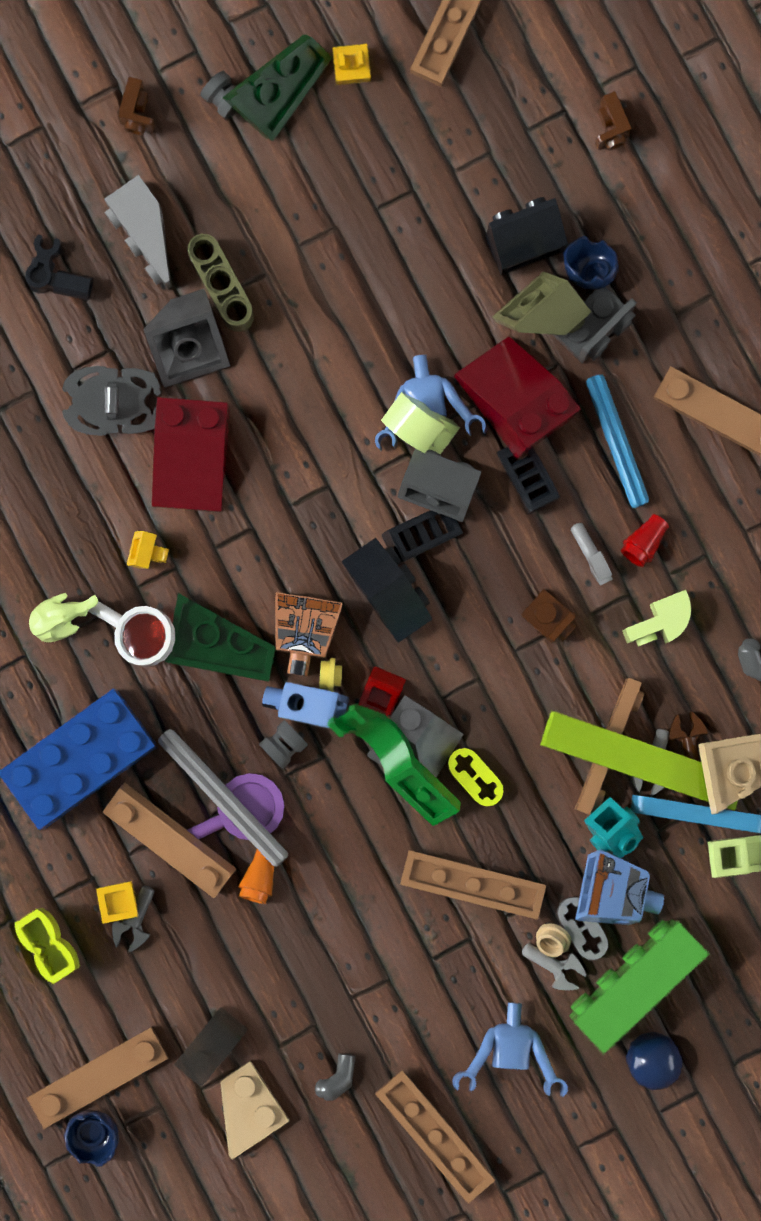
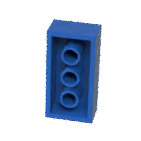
[0,688,158,830]

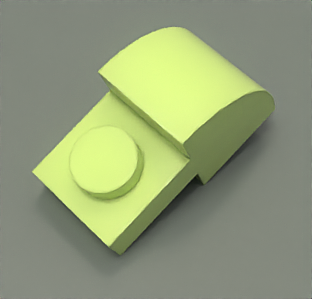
[381,392,460,454]
[622,590,691,647]
[708,835,761,878]

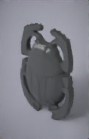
[62,366,161,436]

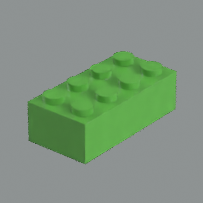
[569,919,709,1054]

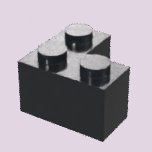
[341,538,433,643]

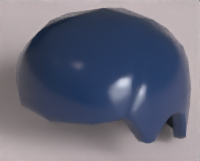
[563,236,619,290]
[626,1032,683,1091]
[64,1110,119,1167]

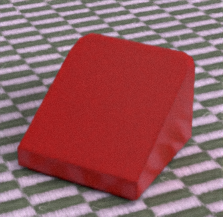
[358,667,406,718]

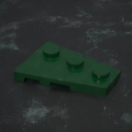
[222,34,333,141]
[165,593,276,682]

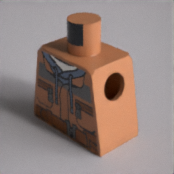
[275,592,343,677]

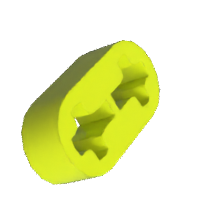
[448,748,504,806]

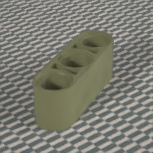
[188,234,254,332]

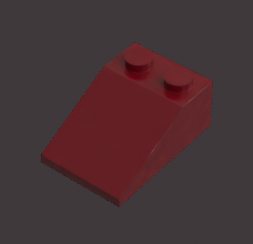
[454,336,581,459]
[152,397,230,512]

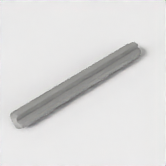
[158,729,288,866]

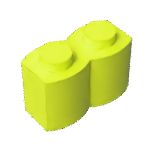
[15,908,80,984]

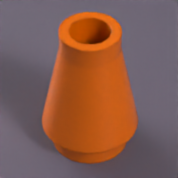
[238,849,274,904]

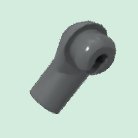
[738,638,761,682]
[315,1053,356,1101]

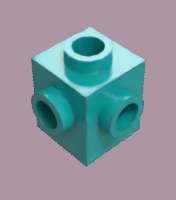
[584,797,644,859]

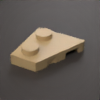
[220,1060,289,1160]

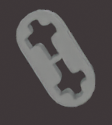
[557,897,608,960]

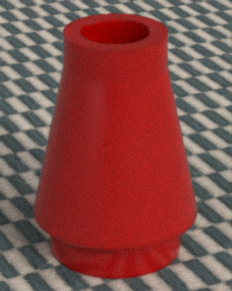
[621,514,669,567]

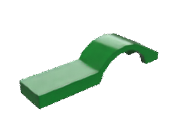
[327,704,461,826]

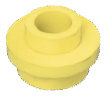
[319,658,342,692]

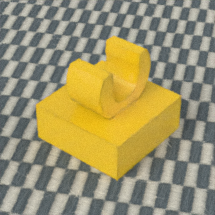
[333,44,371,85]
[127,531,169,569]
[96,881,139,924]

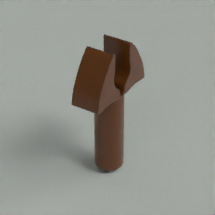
[669,712,708,761]

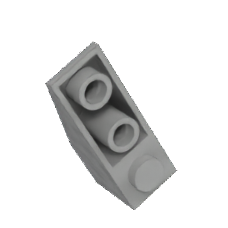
[104,175,172,290]

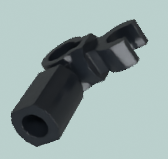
[25,235,93,301]

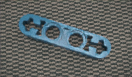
[630,795,761,833]

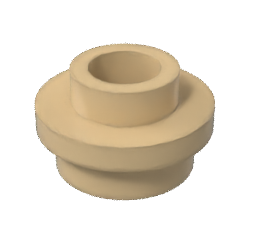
[536,923,571,957]

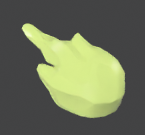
[29,593,98,642]

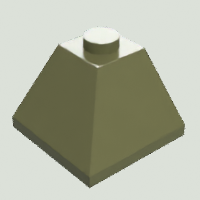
[492,271,591,335]

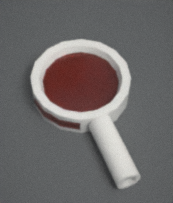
[88,601,175,667]

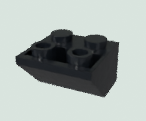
[486,197,568,276]

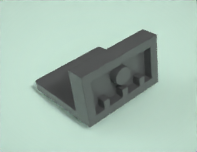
[553,287,637,364]

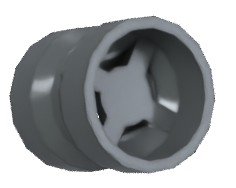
[200,70,237,120]
[259,720,308,769]

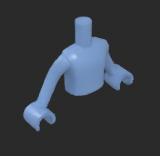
[375,355,487,451]
[452,1002,568,1097]

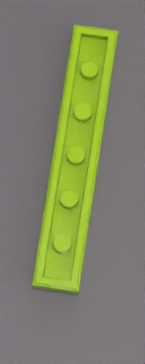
[540,711,738,811]

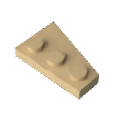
[698,734,761,815]

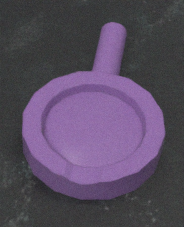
[187,773,285,840]

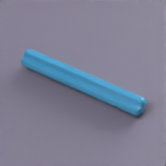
[586,374,649,508]

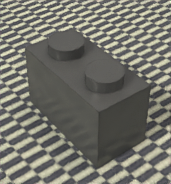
[397,448,481,522]

